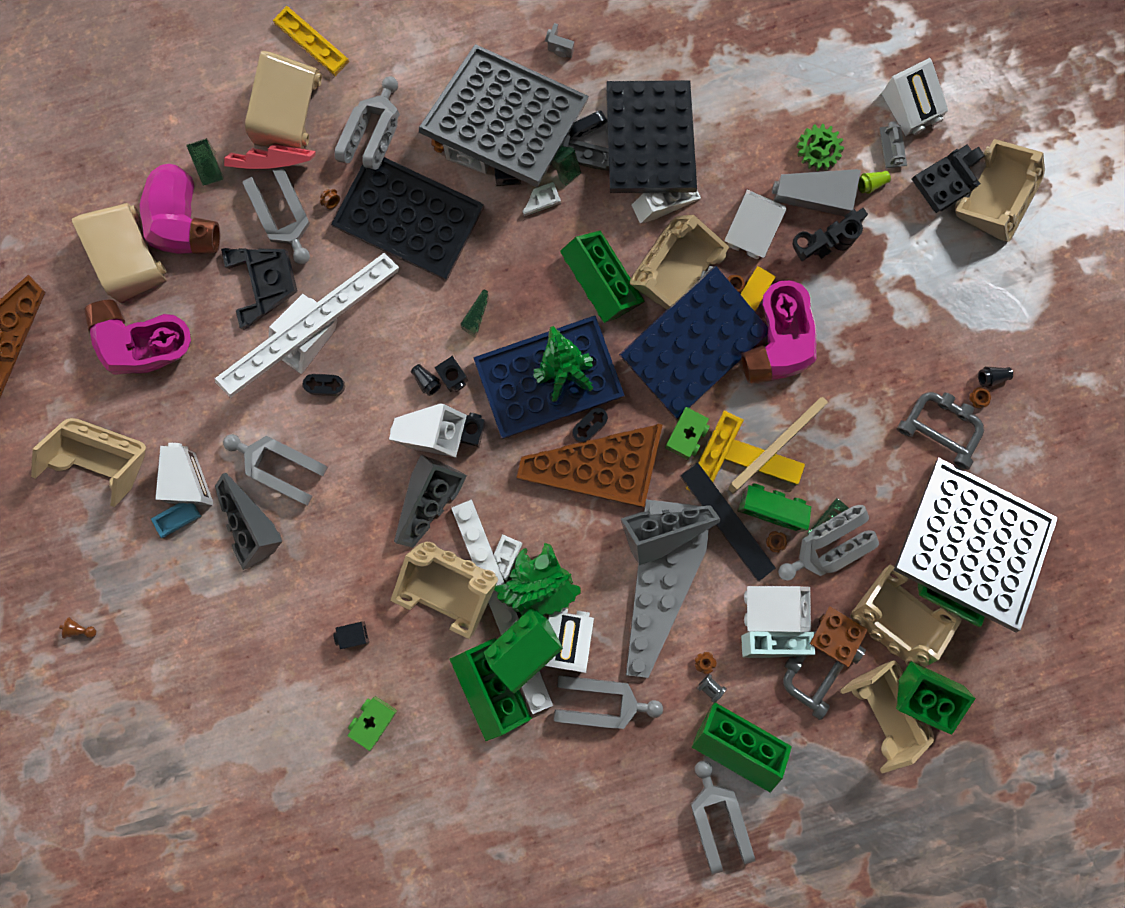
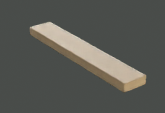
[728,397,828,495]

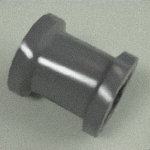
[697,674,727,703]

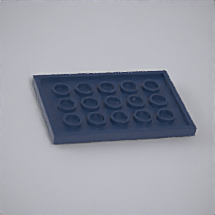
[619,266,768,419]
[473,315,625,439]

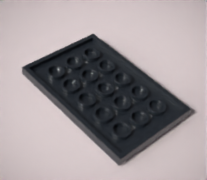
[606,80,697,193]
[331,157,485,281]

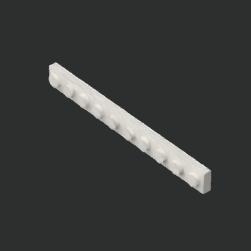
[215,253,399,398]
[452,500,553,714]

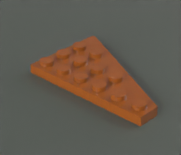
[0,275,46,397]
[516,424,663,508]

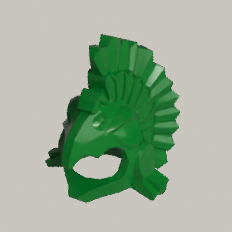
[533,326,594,402]
[494,543,581,616]

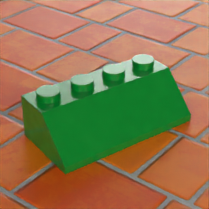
[560,230,645,323]
[449,637,532,741]
[691,702,792,793]

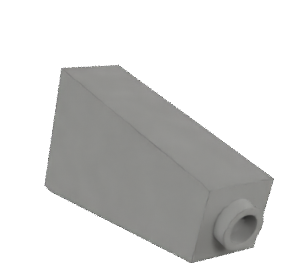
[772,169,861,216]

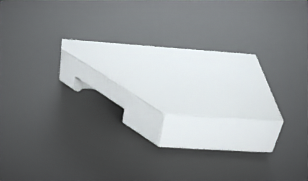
[523,182,561,216]
[494,534,523,580]

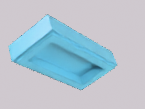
[151,503,201,538]

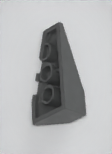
[394,455,467,548]
[215,473,282,570]
[621,506,720,565]

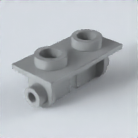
[879,121,907,168]

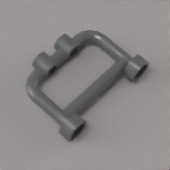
[896,392,984,470]
[783,631,866,720]

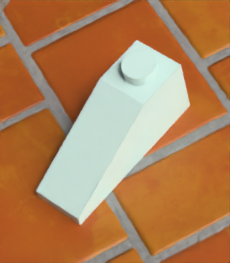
[741,631,815,658]

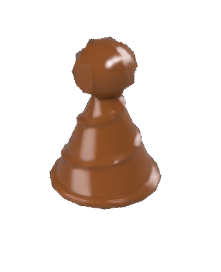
[59,617,97,639]

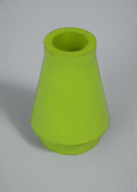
[858,171,891,194]

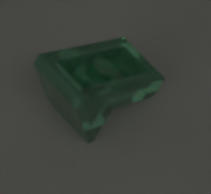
[186,138,224,186]
[551,146,581,186]

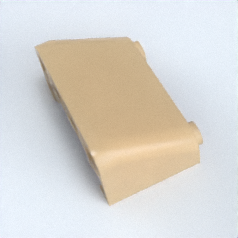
[245,51,322,149]
[955,139,1045,242]
[72,203,167,303]
[630,215,729,309]

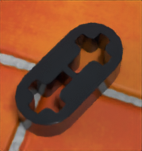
[569,111,607,140]
[303,374,345,396]
[572,408,608,443]

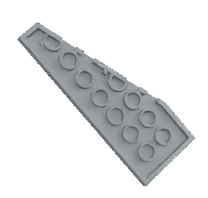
[626,499,709,678]

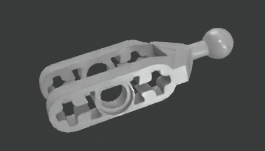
[335,76,400,170]
[242,167,310,264]
[223,434,328,506]
[778,505,879,581]
[554,676,663,729]
[691,760,755,875]

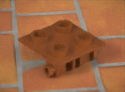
[810,606,868,667]

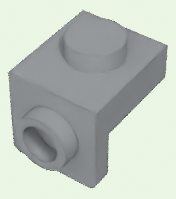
[545,23,574,58]

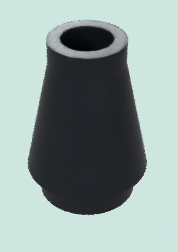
[411,364,441,396]
[978,367,1013,388]

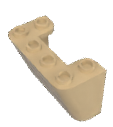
[390,542,498,639]
[850,564,962,667]

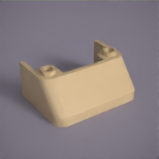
[31,418,146,507]
[841,661,934,773]

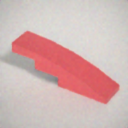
[224,144,316,169]

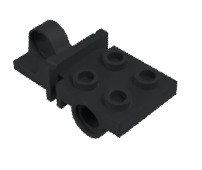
[911,144,985,213]
[792,208,868,262]

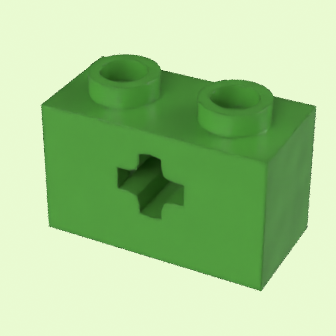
[665,407,710,460]
[348,696,398,751]

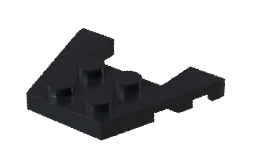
[221,248,298,330]

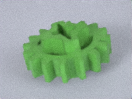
[796,124,844,171]

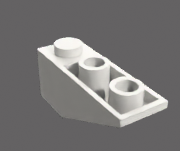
[632,191,701,224]

